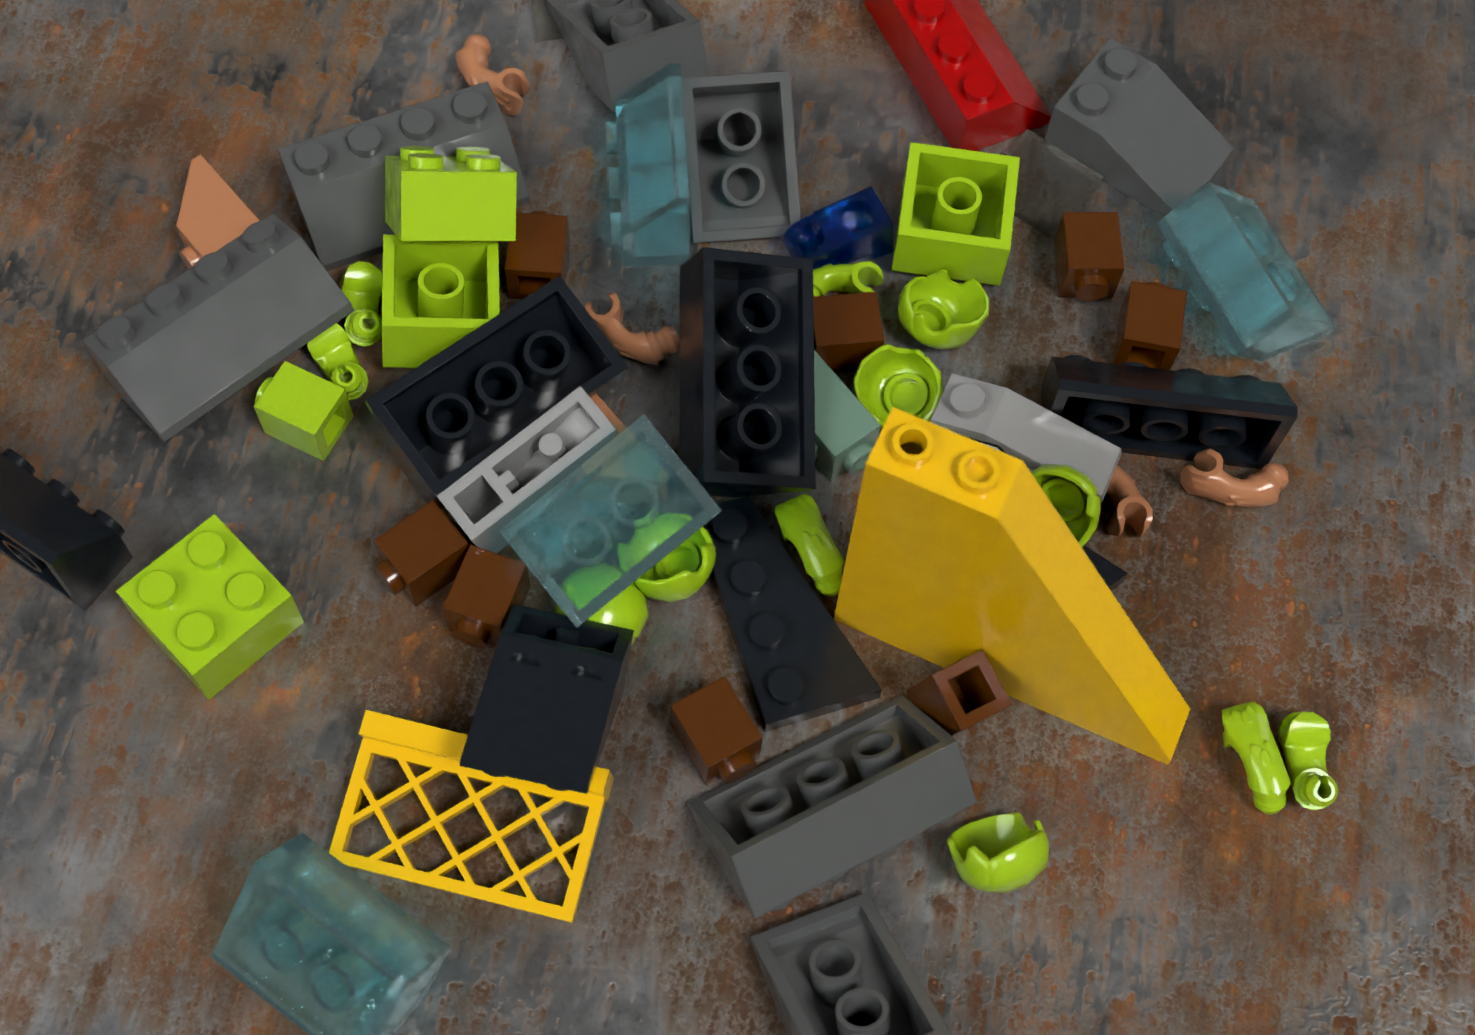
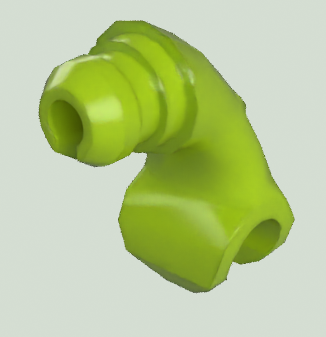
[339,261,383,347]
[813,261,884,297]
[307,323,369,400]
[775,494,844,596]
[1222,702,1291,815]
[1278,712,1338,811]

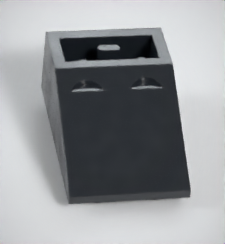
[460,604,634,794]

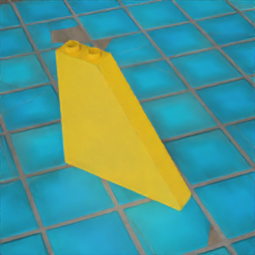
[834,407,1190,765]

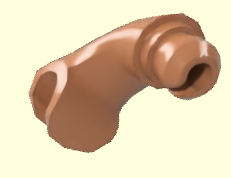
[455,34,530,116]
[585,292,680,365]
[1180,449,1289,508]
[1106,465,1153,538]

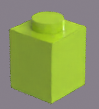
[254,361,354,461]

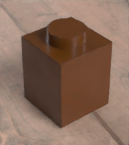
[505,211,570,299]
[1053,212,1125,301]
[1113,281,1187,370]
[813,292,885,372]
[374,500,469,607]
[442,545,531,648]
[906,649,1012,737]
[671,676,762,786]

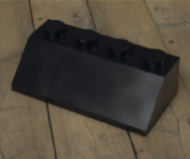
[680,247,816,497]
[366,276,629,509]
[1041,355,1298,469]
[0,448,133,611]

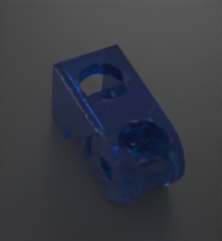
[782,186,894,269]

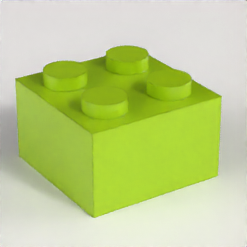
[891,142,1020,286]
[385,146,517,241]
[382,234,500,368]
[116,514,304,700]

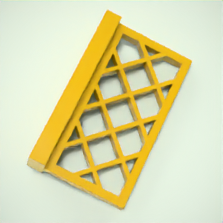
[327,710,614,923]

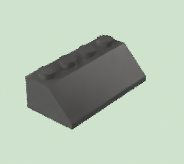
[278,81,530,271]
[82,214,354,442]
[688,695,977,919]

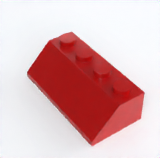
[864,0,1051,151]

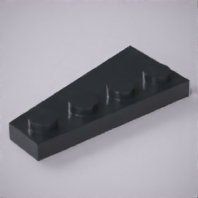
[693,496,882,732]

